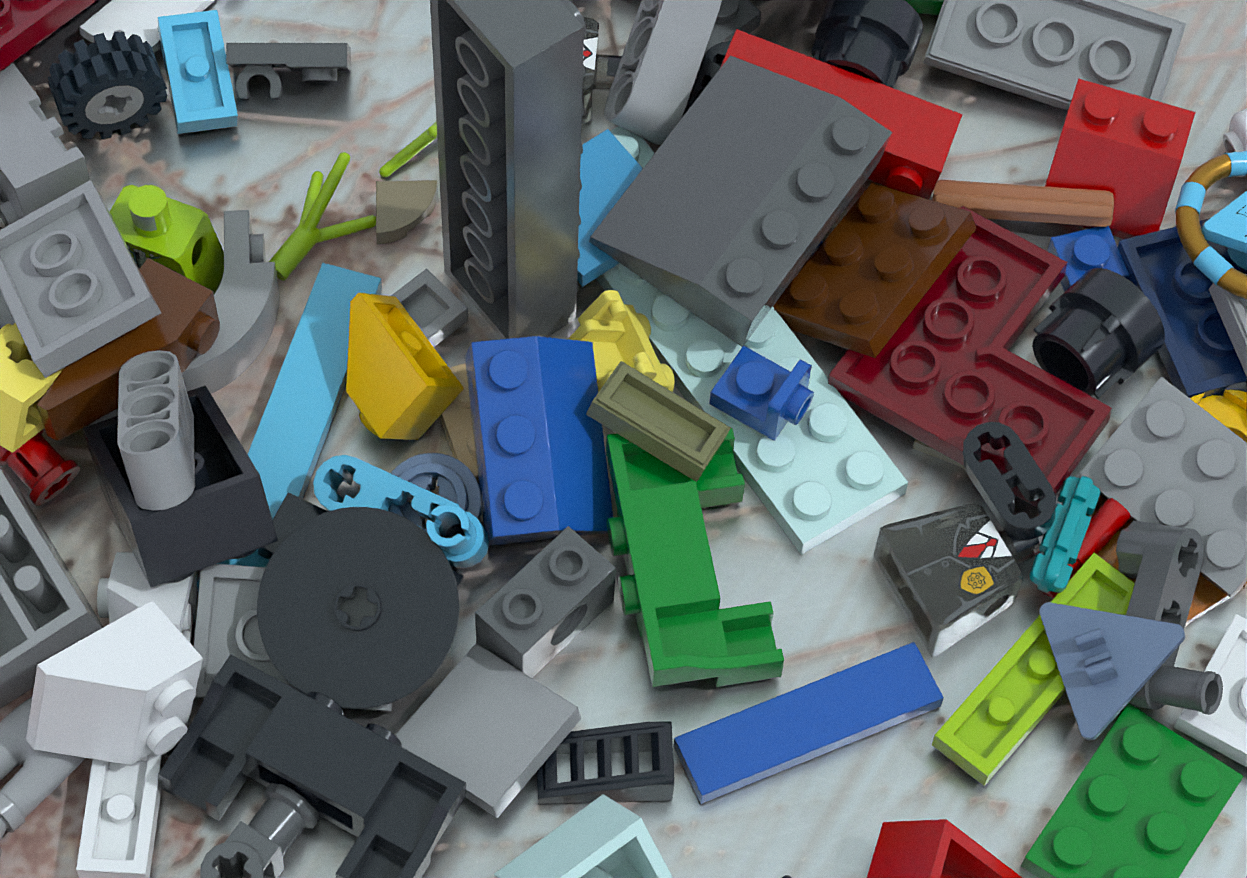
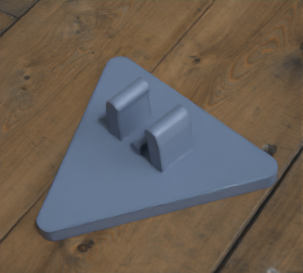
[1039,602,1185,740]

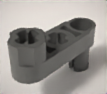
[1116,521,1223,715]

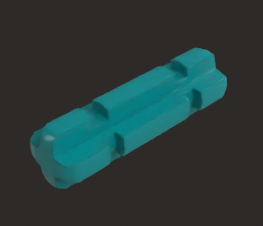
[1029,476,1100,593]

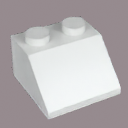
[26,600,203,765]

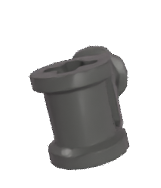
[200,783,320,878]

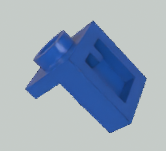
[709,345,814,441]

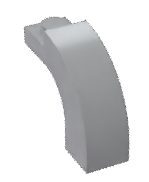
[182,210,280,394]

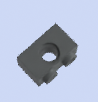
[475,526,616,678]

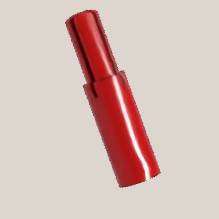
[1043,498,1131,598]

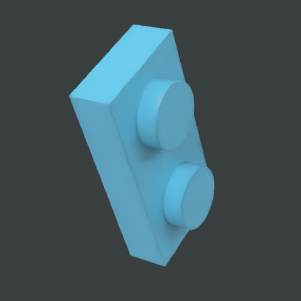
[158,10,238,134]

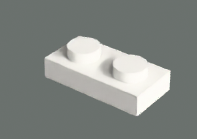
[76,752,166,878]

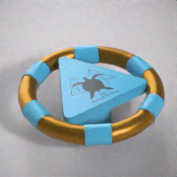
[1175,151,1247,299]

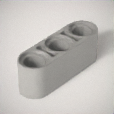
[604,0,722,146]
[117,350,195,511]

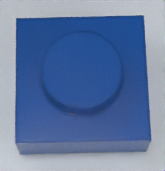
[1047,226,1129,292]

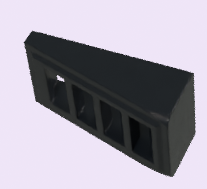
[537,721,674,804]

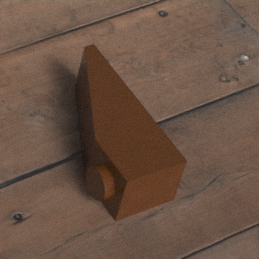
[37,258,220,441]

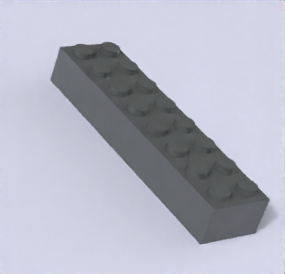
[430,0,586,339]

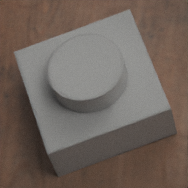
[391,268,468,347]

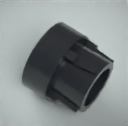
[811,0,923,88]
[1032,268,1165,399]

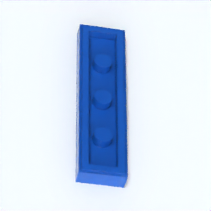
[673,642,944,804]

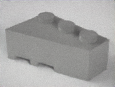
[0,62,90,227]
[0,466,104,709]

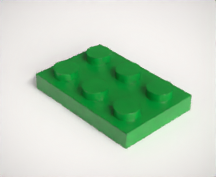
[1021,703,1244,878]

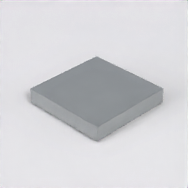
[395,644,581,818]

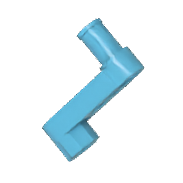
[313,455,489,568]

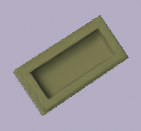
[586,361,731,482]

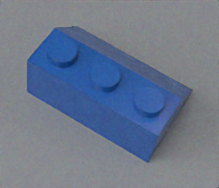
[465,336,613,546]

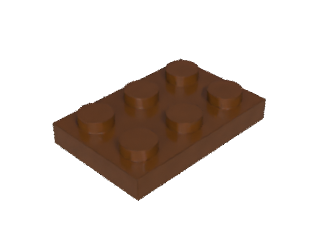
[773,183,976,358]

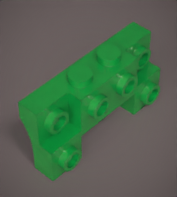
[606,428,784,687]

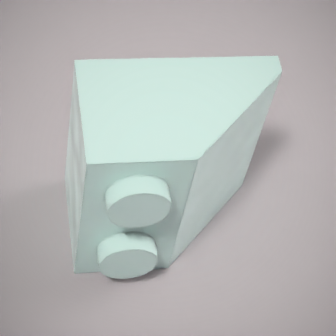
[494,794,673,878]

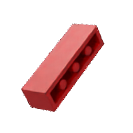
[720,29,963,199]

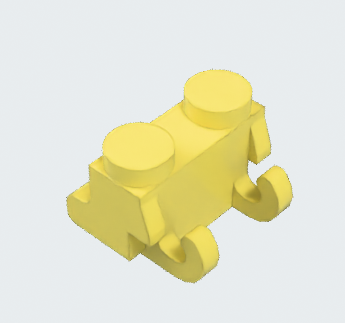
[568,290,675,392]

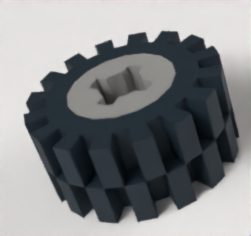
[48,32,168,139]

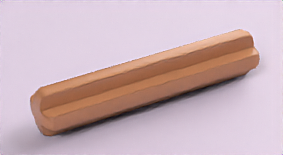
[933,180,1114,227]

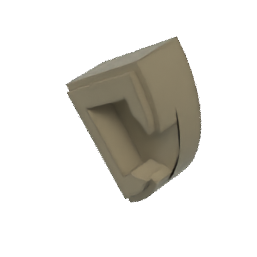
[376,180,438,244]

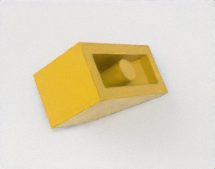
[346,293,464,440]

